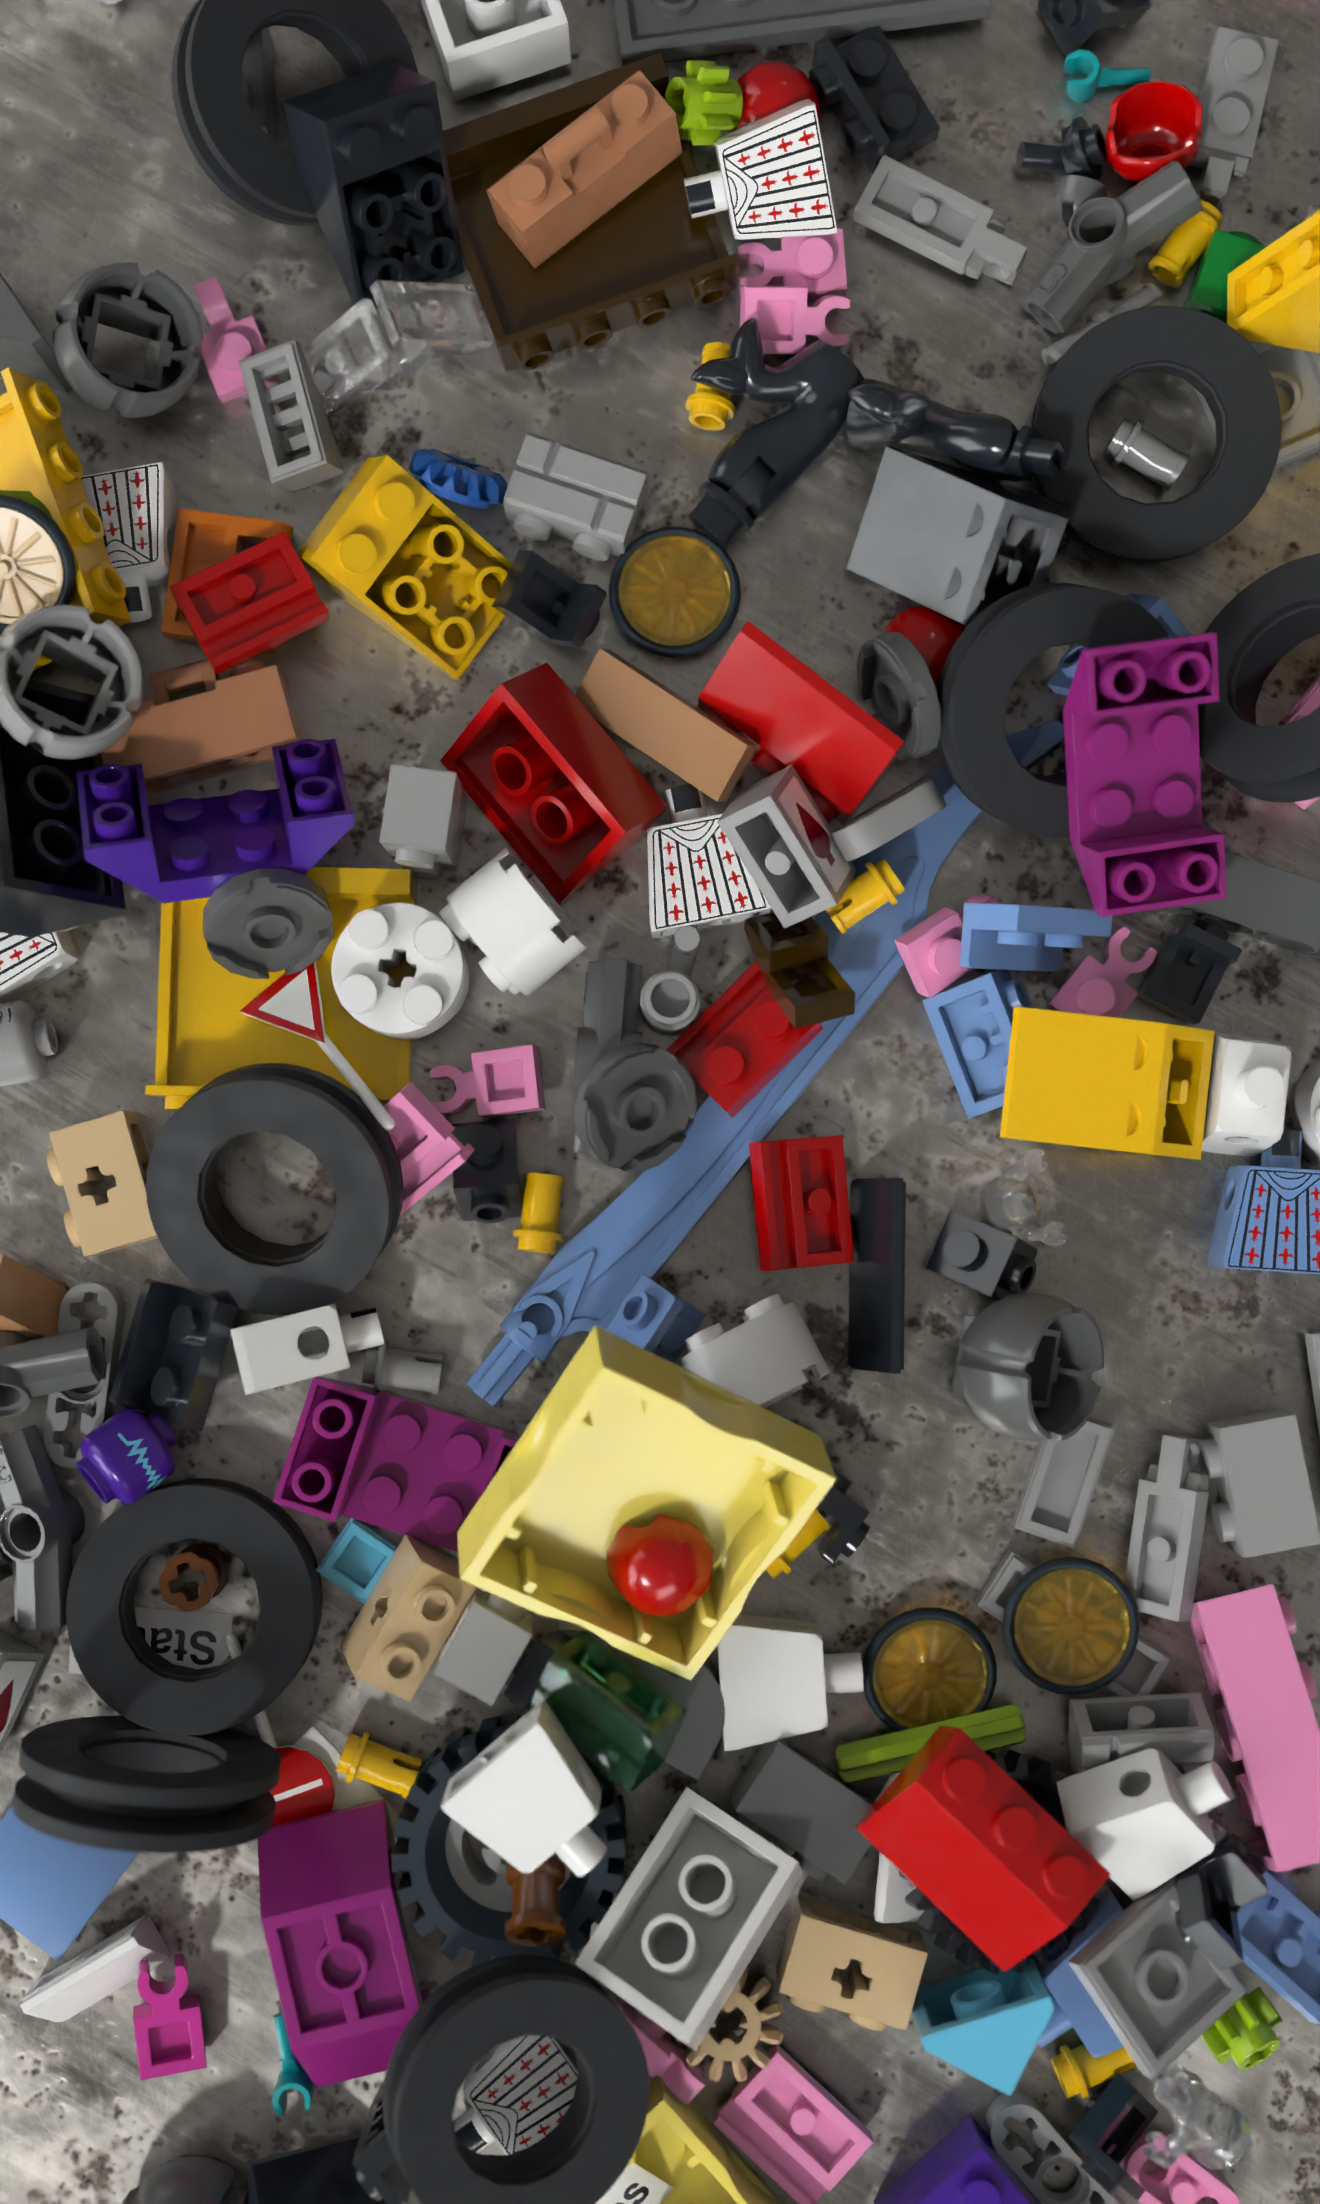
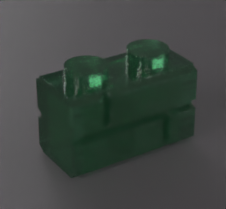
[527,1631,688,1792]

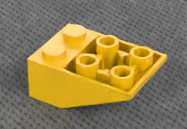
[297,455,512,680]
[1000,1007,1215,1160]

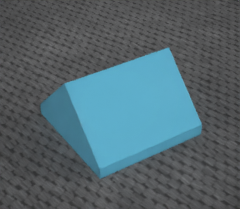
[912,1956,1054,2096]

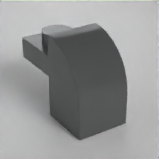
[608,1648,725,1780]

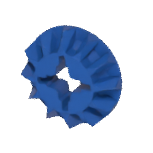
[408,448,508,509]

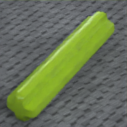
[835,1704,1026,1784]

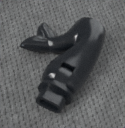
[688,318,864,549]
[846,378,1066,482]

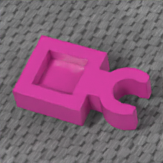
[133,1953,207,2081]

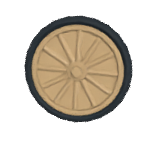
[0,494,76,631]

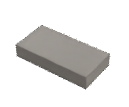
[1011,1417,1115,1549]

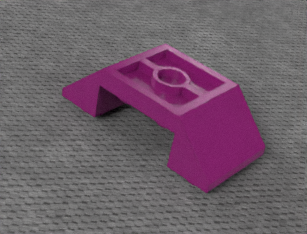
[1063,632,1226,917]
[273,1376,521,1552]
[257,1798,431,2088]

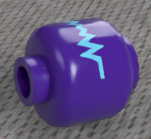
[76,1407,178,1505]

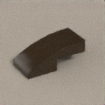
[744,913,855,1029]

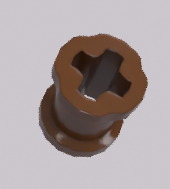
[159,1543,230,1612]
[505,1857,566,1947]

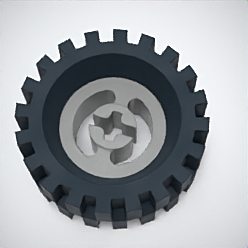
[391,1715,627,1968]

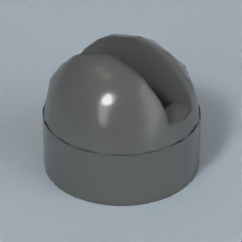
[1054,175,1109,227]

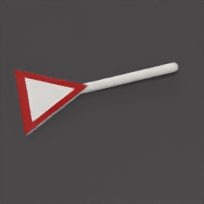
[240,961,395,1130]

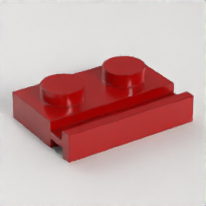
[169,531,329,675]
[665,962,823,1118]
[749,1135,854,1271]

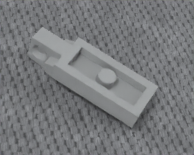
[1190,26,1279,209]
[853,155,1028,285]
[1121,1434,1209,1622]

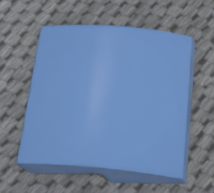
[0,1806,138,1962]

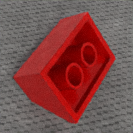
[698,621,904,824]
[440,662,669,904]
[855,1726,1111,1972]

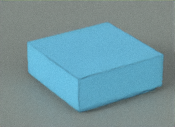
[315,1518,399,1604]

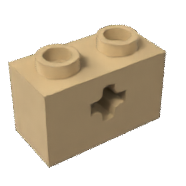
[46,1110,158,1257]
[340,1534,477,1702]
[776,1895,928,2031]

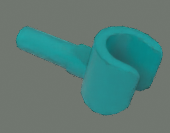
[1064,50,1151,103]
[272,2012,315,2116]

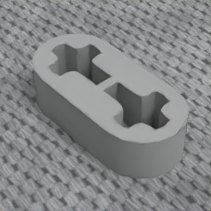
[831,776,947,862]

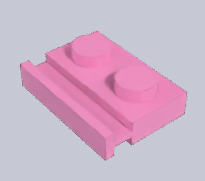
[383,1081,475,1216]
[712,2044,874,2204]

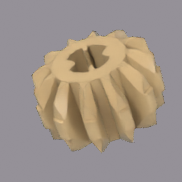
[674,1966,783,2082]

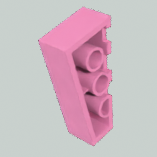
[1190,1584,1320,1872]

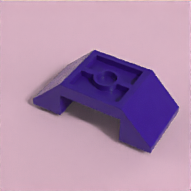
[76,739,354,903]

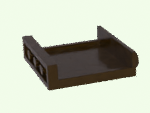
[443,53,739,372]

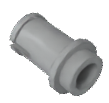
[1104,418,1190,491]
[362,1340,445,1395]

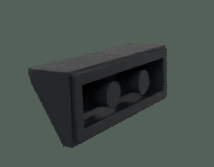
[848,1178,906,1374]

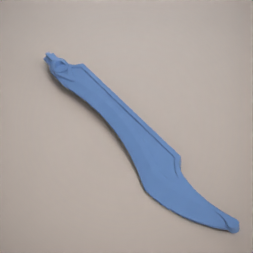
[466,721,1064,1407]

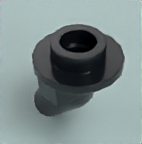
[1016,117,1108,180]

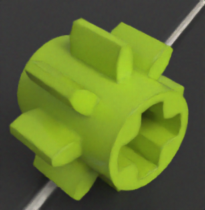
[665,60,743,146]
[1201,1987,1283,2071]

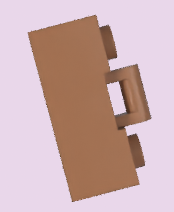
[486,70,683,268]
[100,659,303,795]

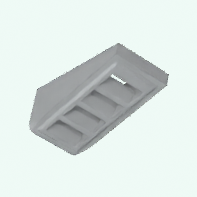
[239,339,344,491]

